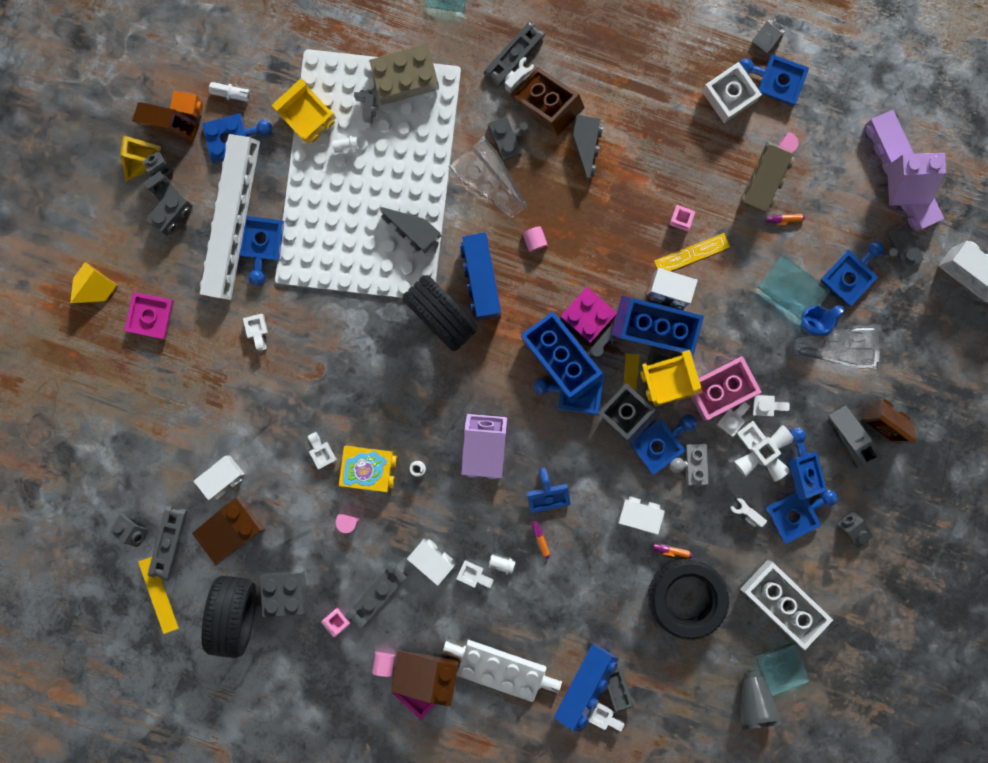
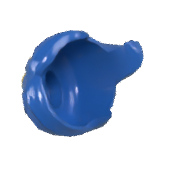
[801,305,844,337]

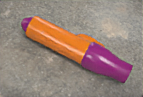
[765,214,805,225]
[531,521,550,559]
[653,544,693,559]

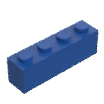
[553,644,619,731]

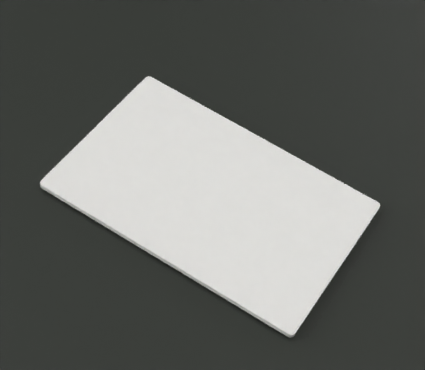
[275,49,461,298]

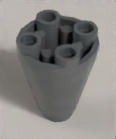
[740,672,782,730]

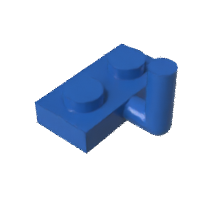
[527,468,571,513]

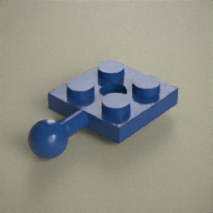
[739,54,809,107]
[202,113,273,163]
[239,216,284,286]
[820,241,884,307]
[534,375,605,416]
[628,415,697,475]
[789,428,827,500]
[765,490,838,544]

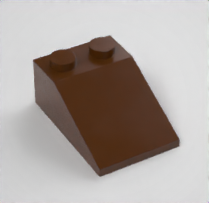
[511,67,585,136]
[861,399,916,444]
[192,497,265,566]
[391,650,459,707]

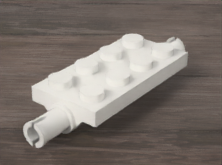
[442,640,562,702]

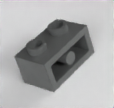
[146,188,193,236]

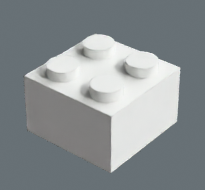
[702,62,762,124]
[646,268,698,310]

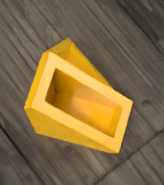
[120,136,161,182]
[70,262,118,303]

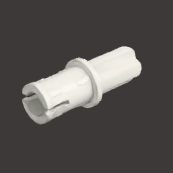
[209,82,250,102]

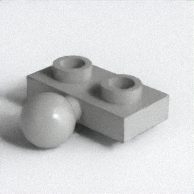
[669,444,708,485]

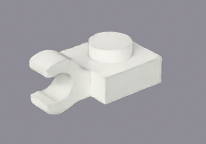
[505,57,534,94]
[243,314,268,351]
[752,395,790,416]
[716,401,750,437]
[308,432,337,469]
[730,498,767,527]
[456,560,494,588]
[588,702,625,731]

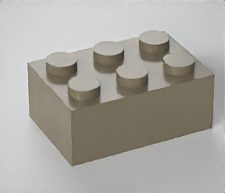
[369,44,439,105]
[742,141,795,212]

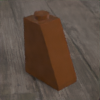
[132,102,199,143]

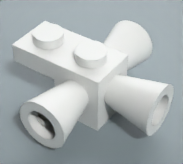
[733,421,793,482]

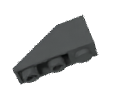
[572,115,603,182]
[379,207,441,253]
[828,405,883,469]

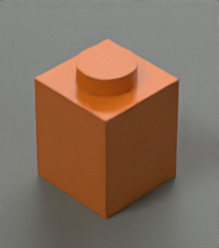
[170,91,203,120]

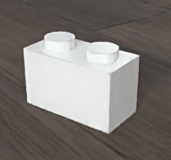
[194,456,245,500]
[617,496,665,534]
[407,539,454,586]

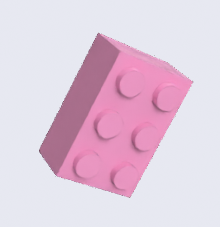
[691,356,761,421]

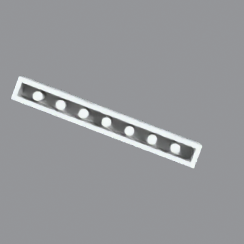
[200,134,260,300]

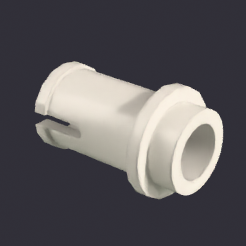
[332,136,359,153]
[410,461,426,477]
[489,555,515,575]

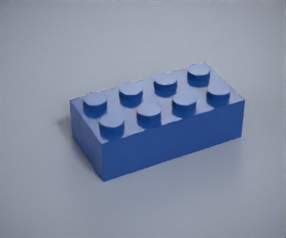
[459,232,501,321]
[611,295,704,355]
[520,311,603,403]

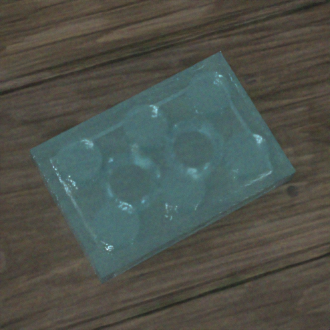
[757,255,831,320]

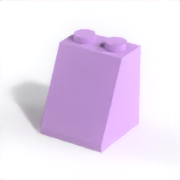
[887,153,946,206]
[461,414,507,479]

